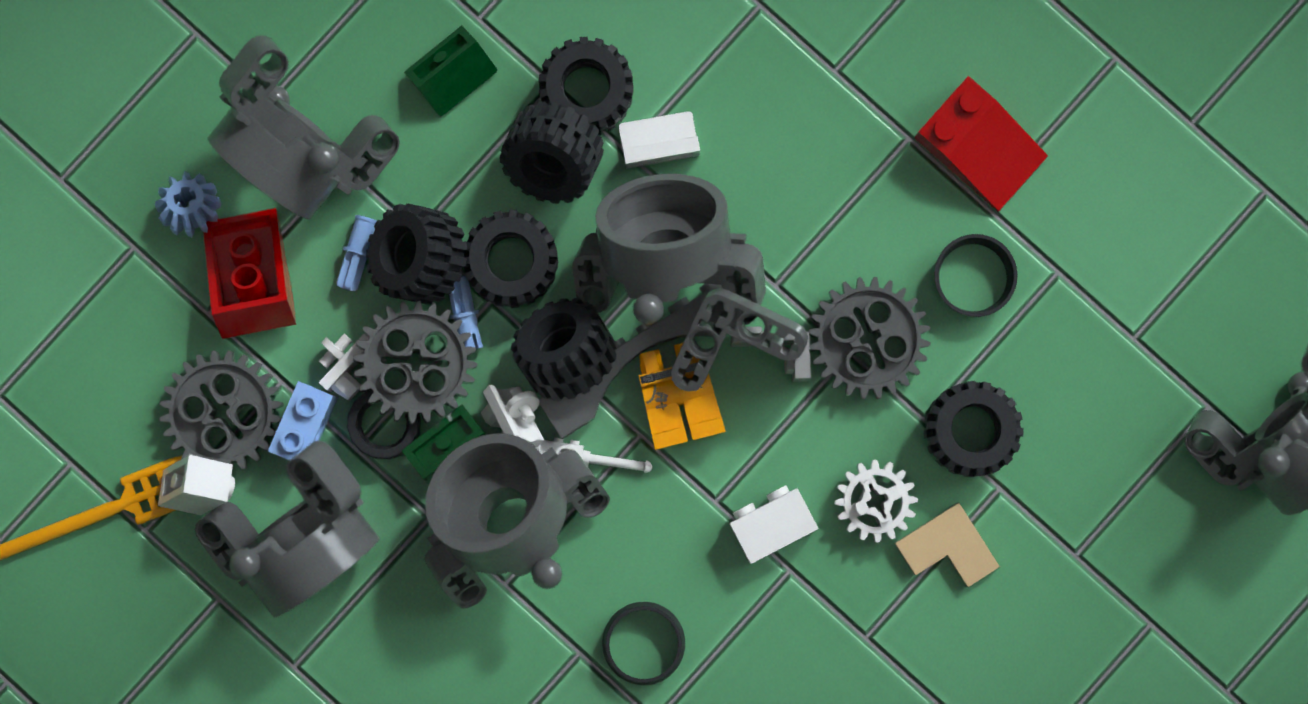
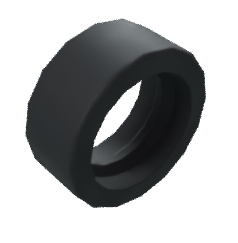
[347,388,421,460]

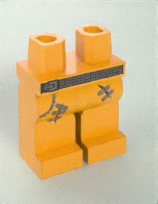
[638,343,726,450]

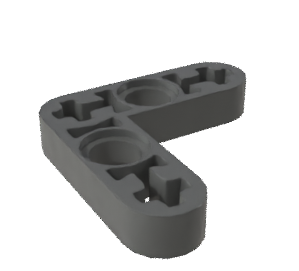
[671,288,808,391]

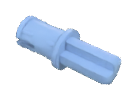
[336,215,377,291]
[449,276,483,349]

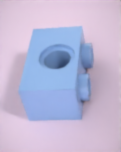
[268,381,338,460]

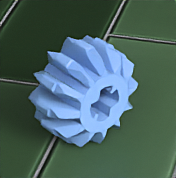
[155,171,221,238]

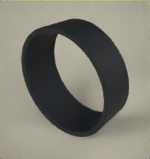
[934,234,1018,317]
[602,602,685,685]

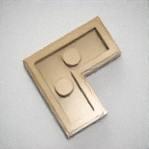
[894,503,1000,587]

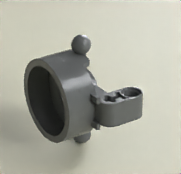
[207,35,400,219]
[572,174,766,325]
[1185,345,1308,515]
[424,434,610,608]
[195,440,380,618]

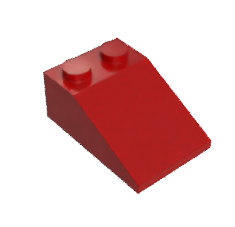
[914,76,1048,212]
[203,208,296,339]

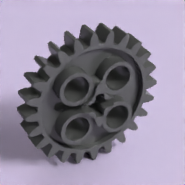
[808,277,931,400]
[353,301,477,425]
[159,350,284,471]

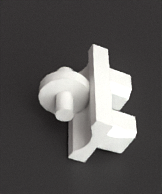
[319,333,387,401]
[481,385,544,447]

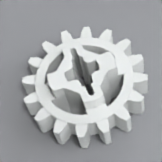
[834,460,918,542]

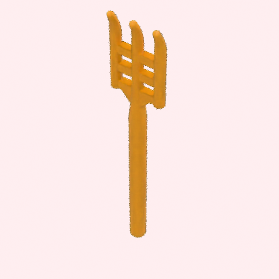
[0,455,182,560]

